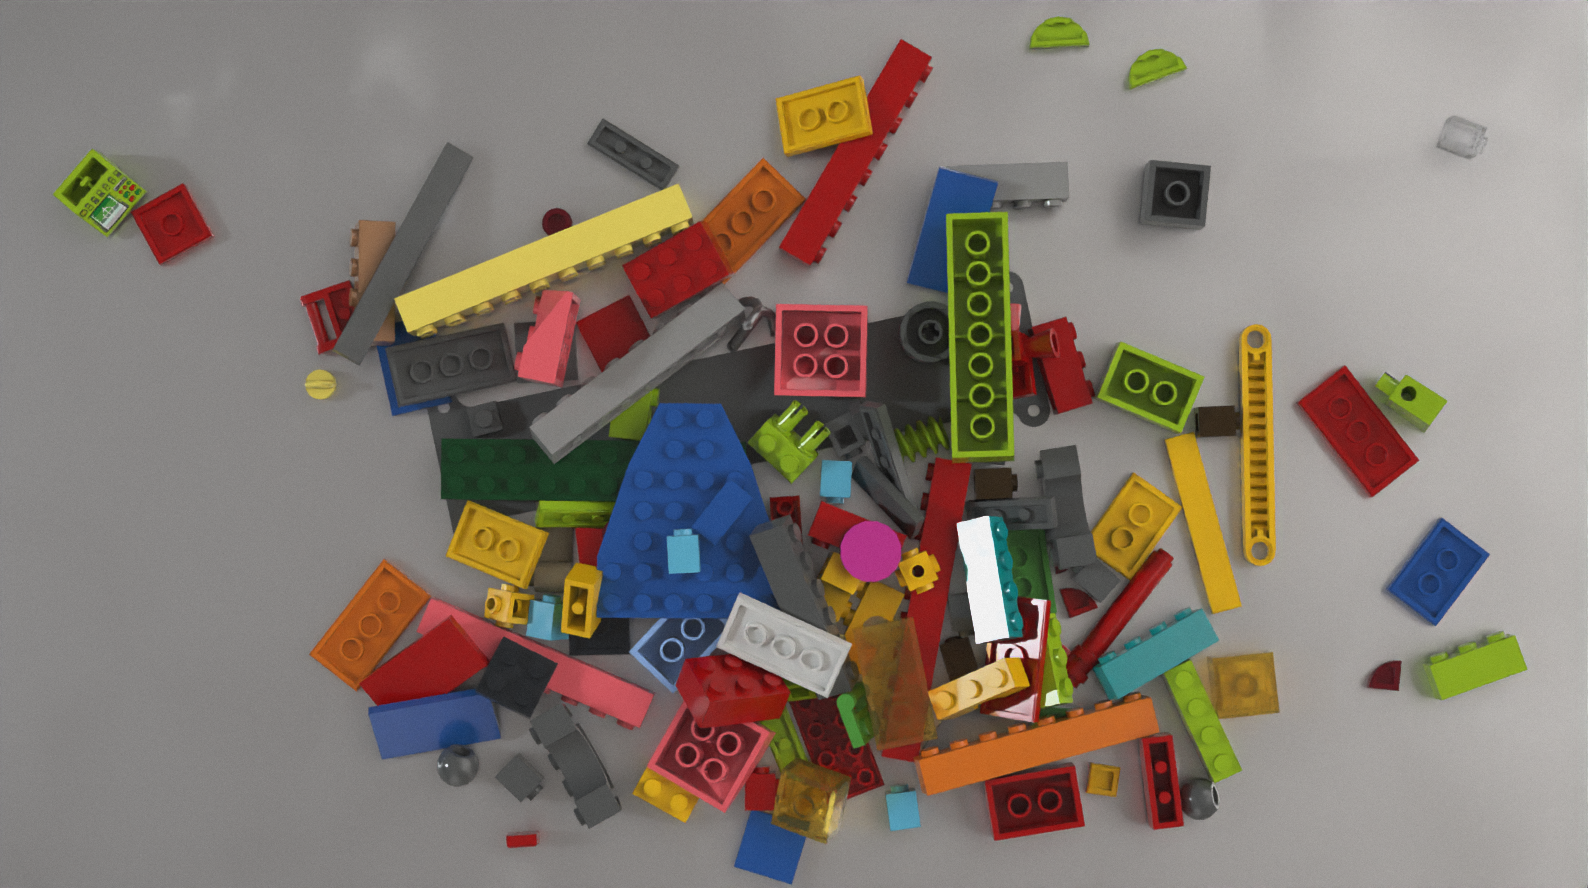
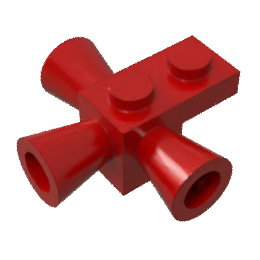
[1010,303,1060,400]

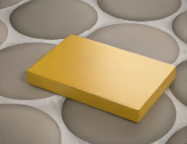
[775,75,873,157]
[1090,472,1183,581]
[445,500,549,589]

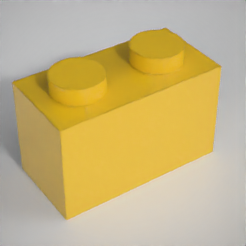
[561,562,603,638]
[632,767,699,823]

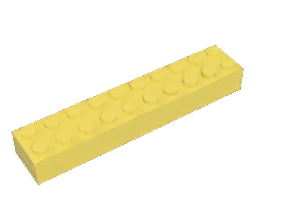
[394,183,694,339]

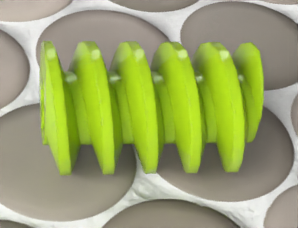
[894,416,950,463]

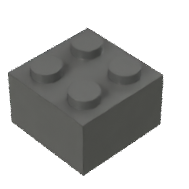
[1140,160,1211,230]

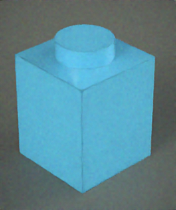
[820,460,852,504]
[667,529,701,574]
[526,594,569,641]
[885,784,921,831]

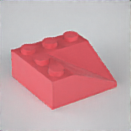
[514,290,581,388]
[774,304,868,398]
[647,701,776,813]

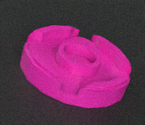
[840,521,901,582]

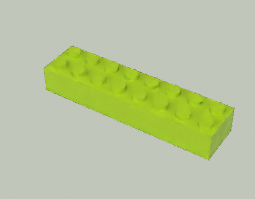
[946,212,1015,463]

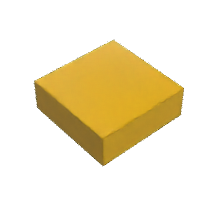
[1085,762,1121,797]

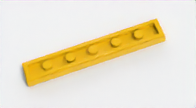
[1164,432,1242,614]

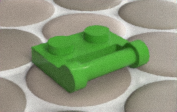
[837,681,880,749]

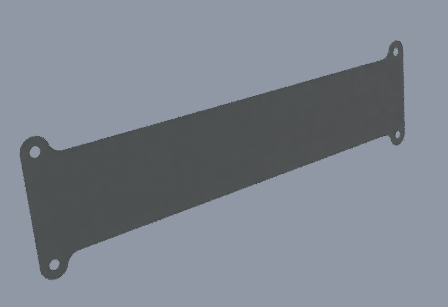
[427,271,1050,534]

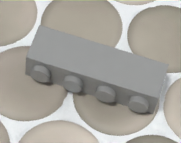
[946,162,1069,209]

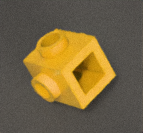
[894,548,941,594]
[484,584,535,628]

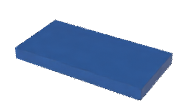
[907,166,998,293]
[368,689,501,760]

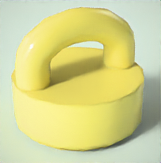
[305,369,337,400]

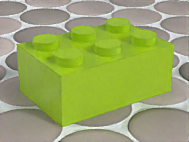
[1093,341,1205,434]

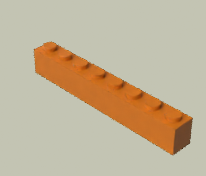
[913,691,1160,796]

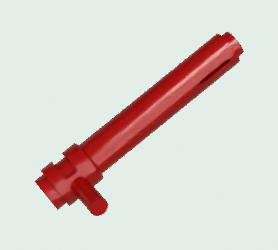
[1061,548,1174,689]

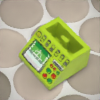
[53,148,147,237]

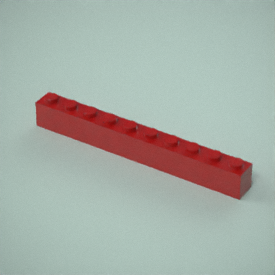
[876,457,972,763]

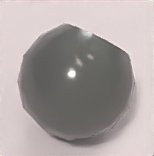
[437,744,479,787]
[1180,778,1220,820]

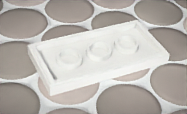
[716,593,852,698]

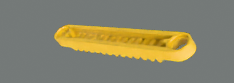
[1238,324,1276,566]

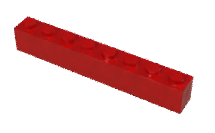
[779,39,934,268]

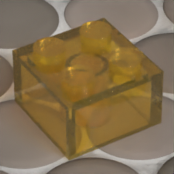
[1207,650,1280,719]
[771,757,851,844]

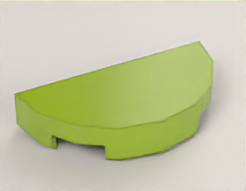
[1029,16,1090,49]
[1128,49,1187,90]

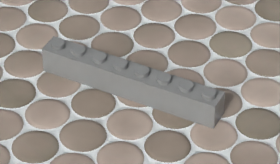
[529,283,745,464]

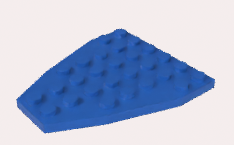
[597,403,781,619]

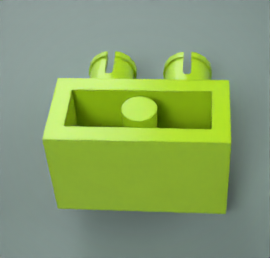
[747,400,831,484]

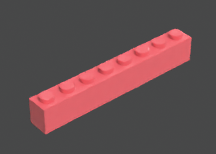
[416,597,656,730]

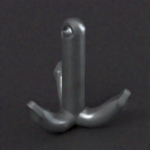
[727,296,776,352]

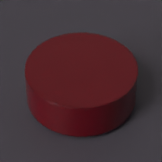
[542,208,573,236]

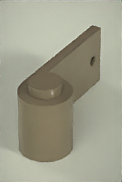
[529,500,573,593]

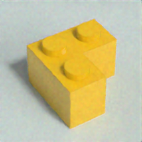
[817,551,866,622]

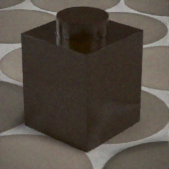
[1194,405,1241,438]
[973,468,1018,499]
[939,636,978,682]

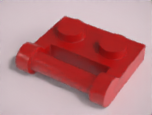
[299,280,354,355]

